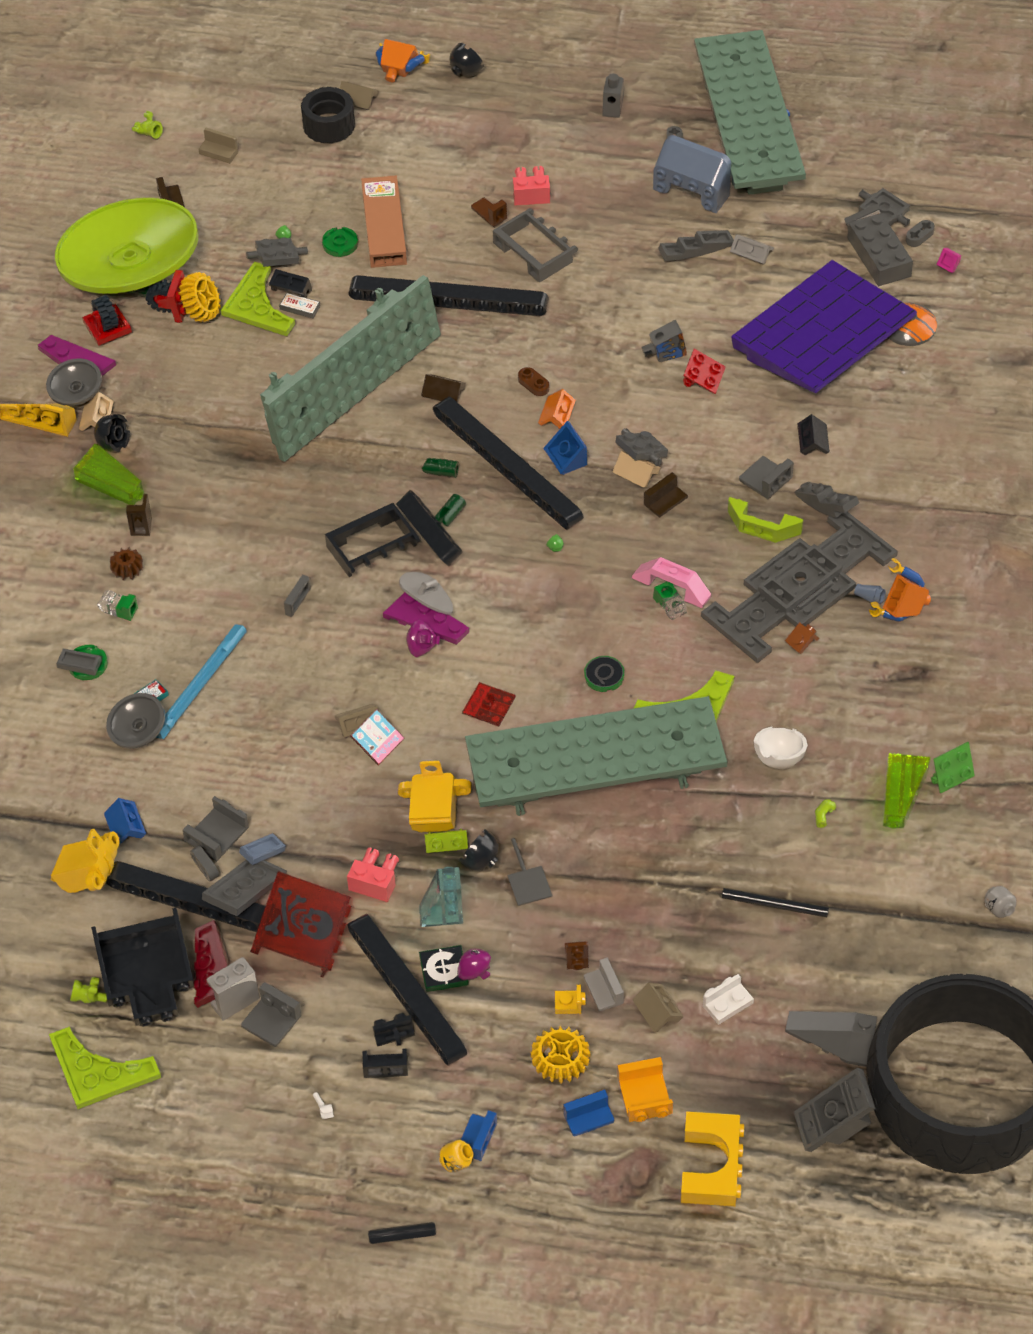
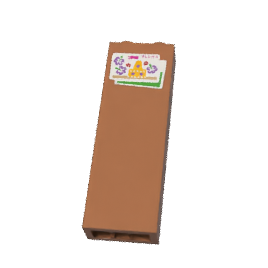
[361,175,407,268]

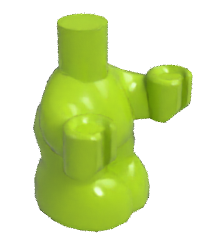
[132,111,163,139]
[70,977,107,1003]

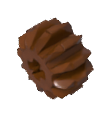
[110,547,143,581]

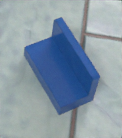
[104,798,146,845]
[563,1090,614,1137]
[461,1110,497,1161]

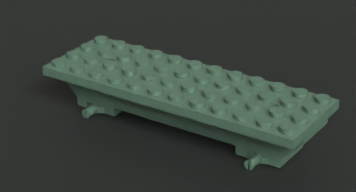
[694,30,806,195]
[260,275,441,462]
[465,696,727,816]

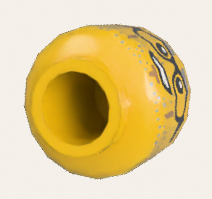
[439,1140,473,1173]

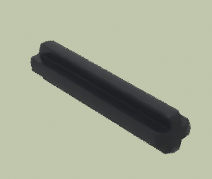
[368,1222,436,1244]

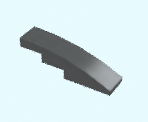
[658,230,734,261]

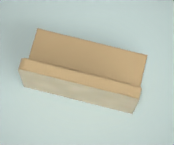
[79,392,114,431]
[613,451,661,488]

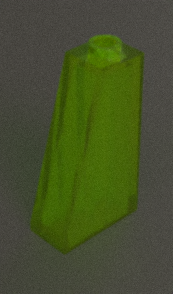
[73,443,144,505]
[883,753,930,829]

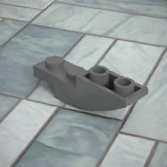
[795,482,859,518]

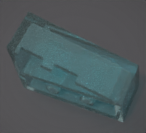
[419,867,463,927]

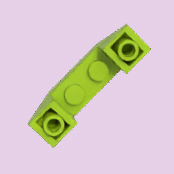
[728,497,803,543]

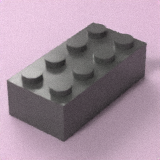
[847,213,913,287]

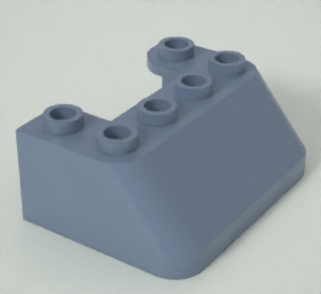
[653,135,731,214]

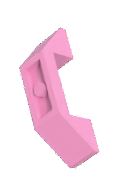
[632,557,711,608]

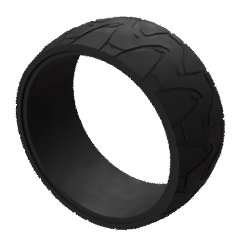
[867,974,1033,1174]

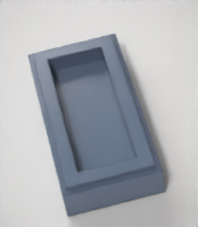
[239,833,286,865]

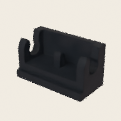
[269,269,312,298]
[362,1048,408,1078]

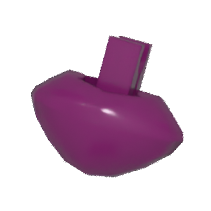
[406,619,440,657]
[457,948,491,980]

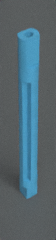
[156,624,247,739]

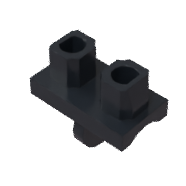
[372,1013,415,1047]

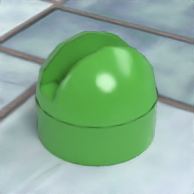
[275,225,291,239]
[546,534,564,552]

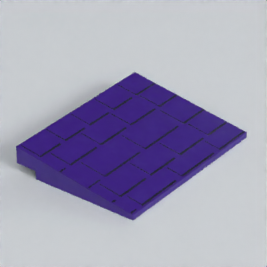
[731,260,917,393]

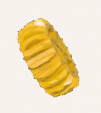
[179,272,221,322]
[531,1025,590,1084]

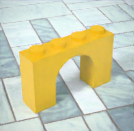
[681,1111,744,1207]

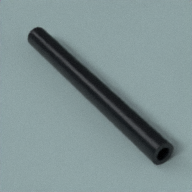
[722,888,829,918]

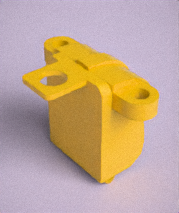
[398,761,471,832]
[51,829,119,893]

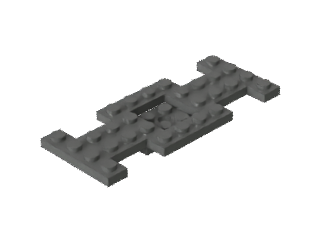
[701,512,898,663]

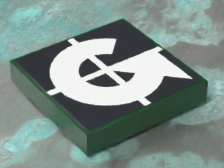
[419,945,469,992]

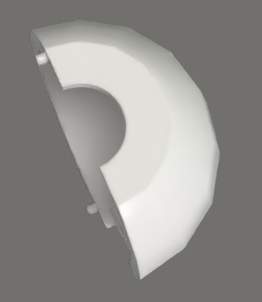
[754,727,808,769]

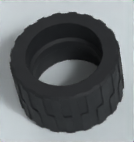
[301,87,355,143]

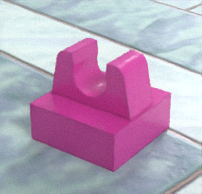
[936,247,961,273]

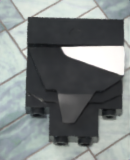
[91,908,194,1027]

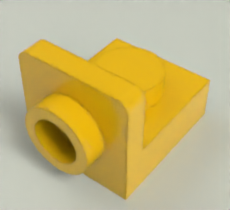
[555,985,586,1014]

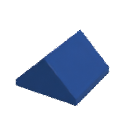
[543,421,587,475]

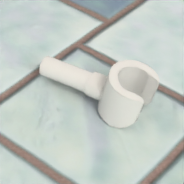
[313,1092,334,1119]

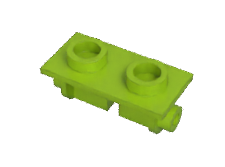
[424,829,468,853]

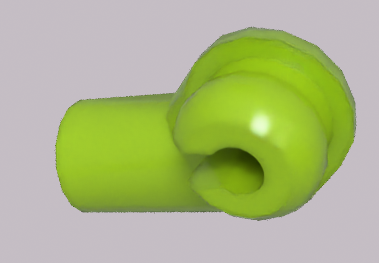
[815,799,836,828]

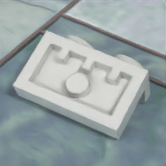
[703,974,754,1025]

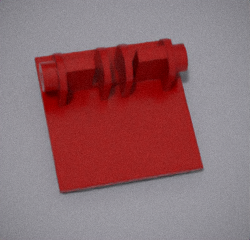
[683,348,726,394]

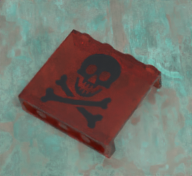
[250,871,352,978]

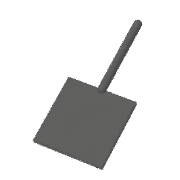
[507,838,553,906]

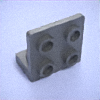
[739,456,794,499]
[241,982,302,1047]

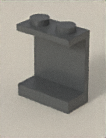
[183,796,249,862]

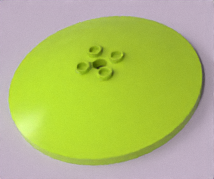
[55,198,199,294]

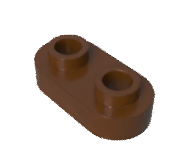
[518,367,549,396]

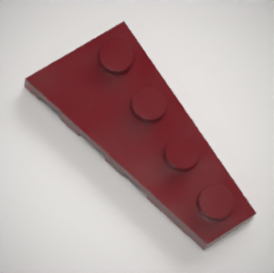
[194,920,229,1008]

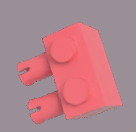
[513,166,550,206]
[347,848,399,902]

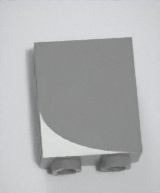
[207,957,259,1021]

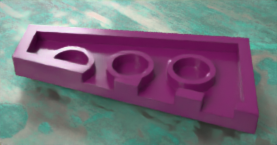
[38,335,116,376]
[383,592,470,645]

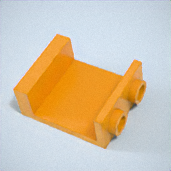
[617,1057,673,1122]

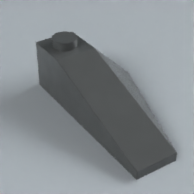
[785,1011,878,1067]

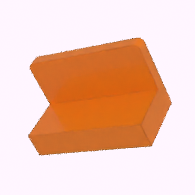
[538,389,576,429]

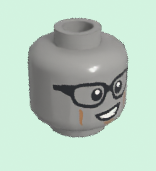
[984,886,1017,918]

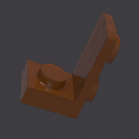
[471,197,507,227]
[565,941,589,970]

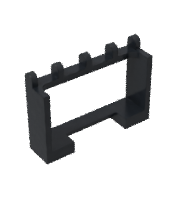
[325,503,420,577]

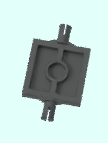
[859,188,910,226]
[246,237,308,267]
[615,428,668,466]

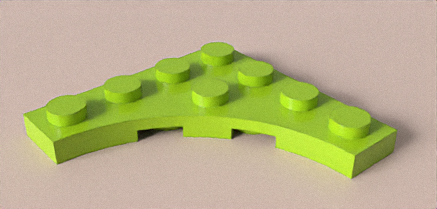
[221,261,295,336]
[633,670,735,722]
[49,1026,161,1110]

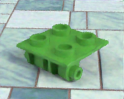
[931,742,975,793]

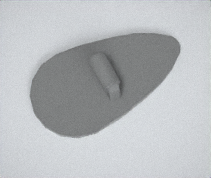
[399,572,453,615]

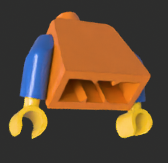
[376,39,430,82]
[869,558,931,622]

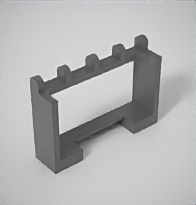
[493,208,578,283]

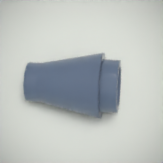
[854,584,886,604]

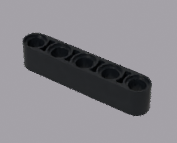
[396,490,463,566]

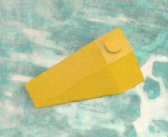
[0,404,77,437]

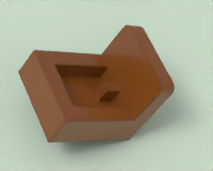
[785,622,820,654]

